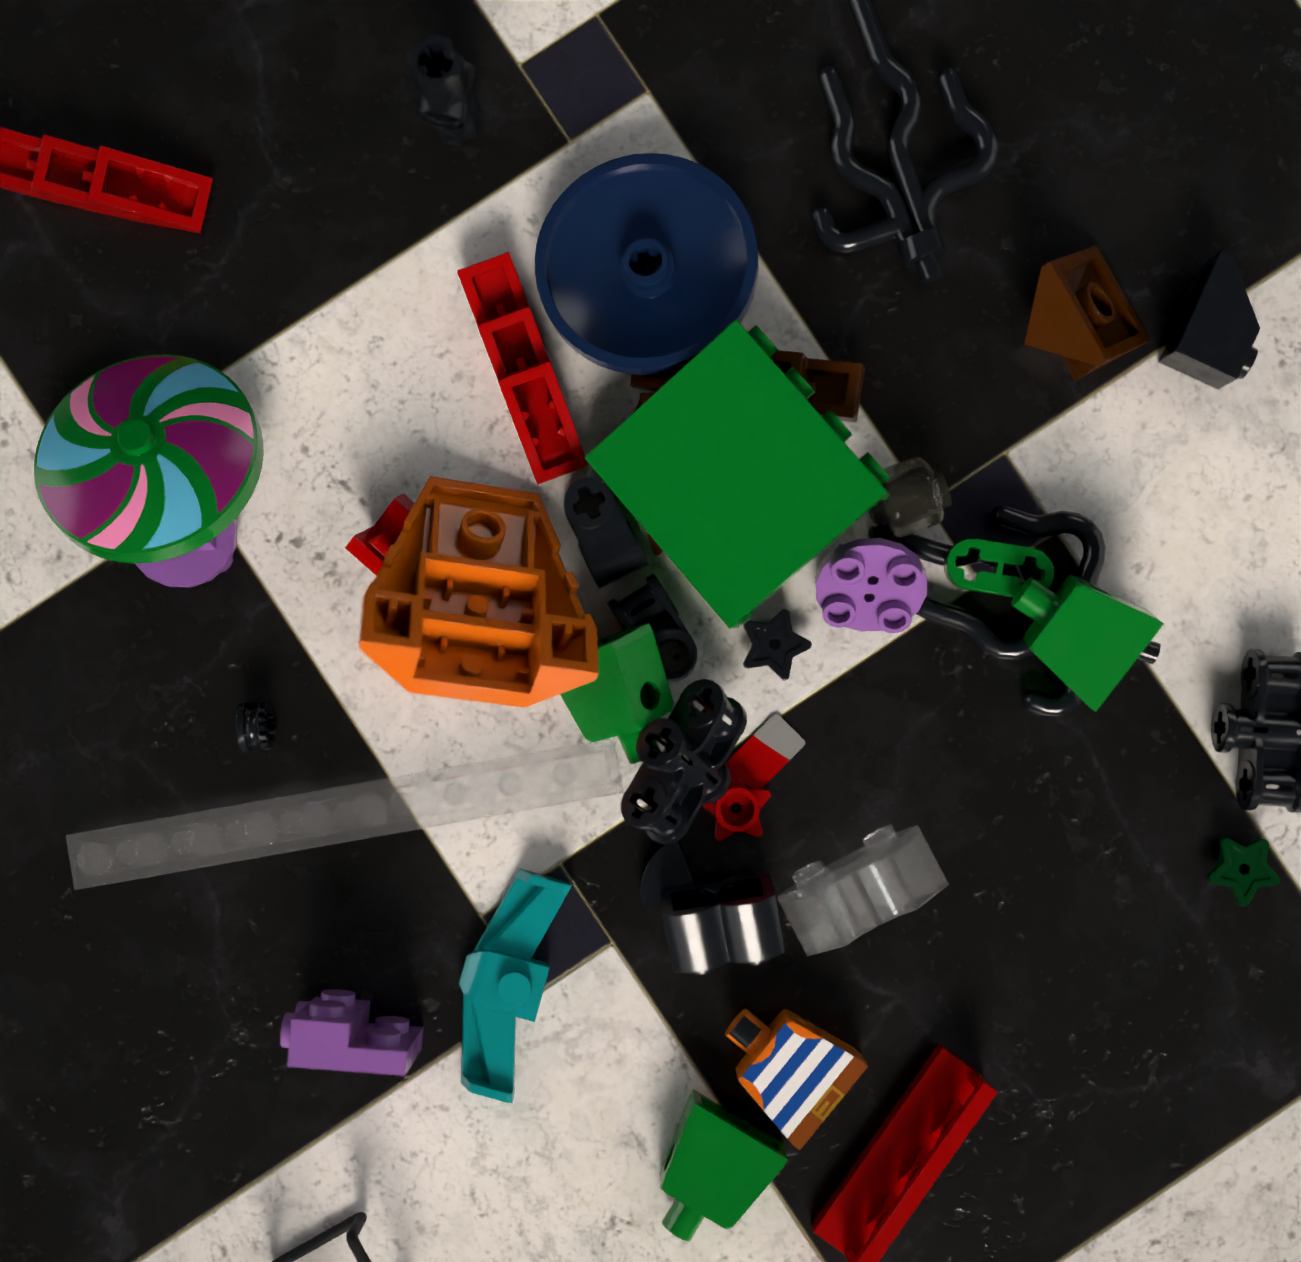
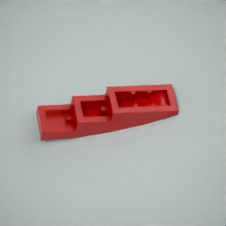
[0,127,213,233]
[457,251,589,485]

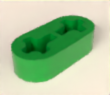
[944,539,1054,598]

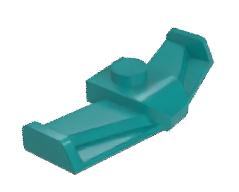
[459,868,573,1103]

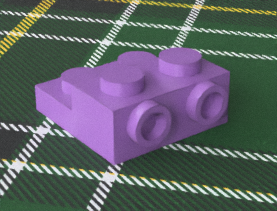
[280,989,423,1076]

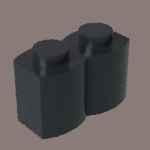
[660,873,785,975]

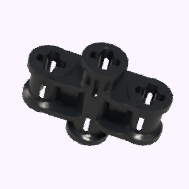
[1211,649,1301,813]
[621,679,747,845]

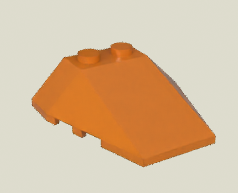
[358,476,599,708]

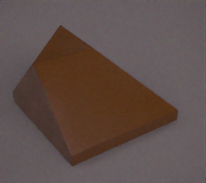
[1024,246,1150,382]

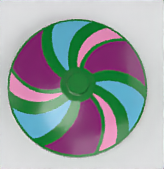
[34,354,264,563]

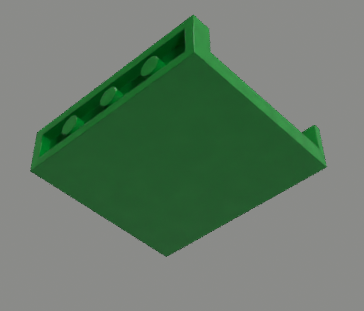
[584,320,891,629]

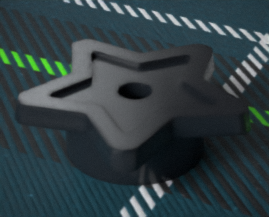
[743,609,812,681]

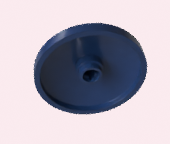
[535,153,759,375]

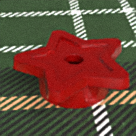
[702,770,771,841]

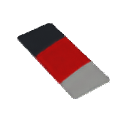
[709,714,805,813]

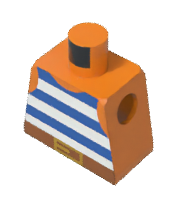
[725,1008,868,1151]

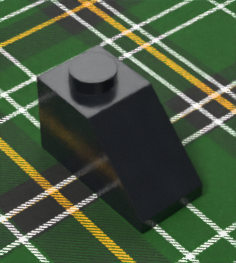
[1159,250,1260,389]

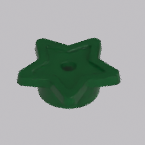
[1207,836,1280,907]

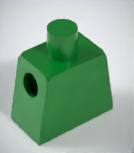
[1011,575,1164,712]
[560,623,674,764]
[660,1089,788,1241]

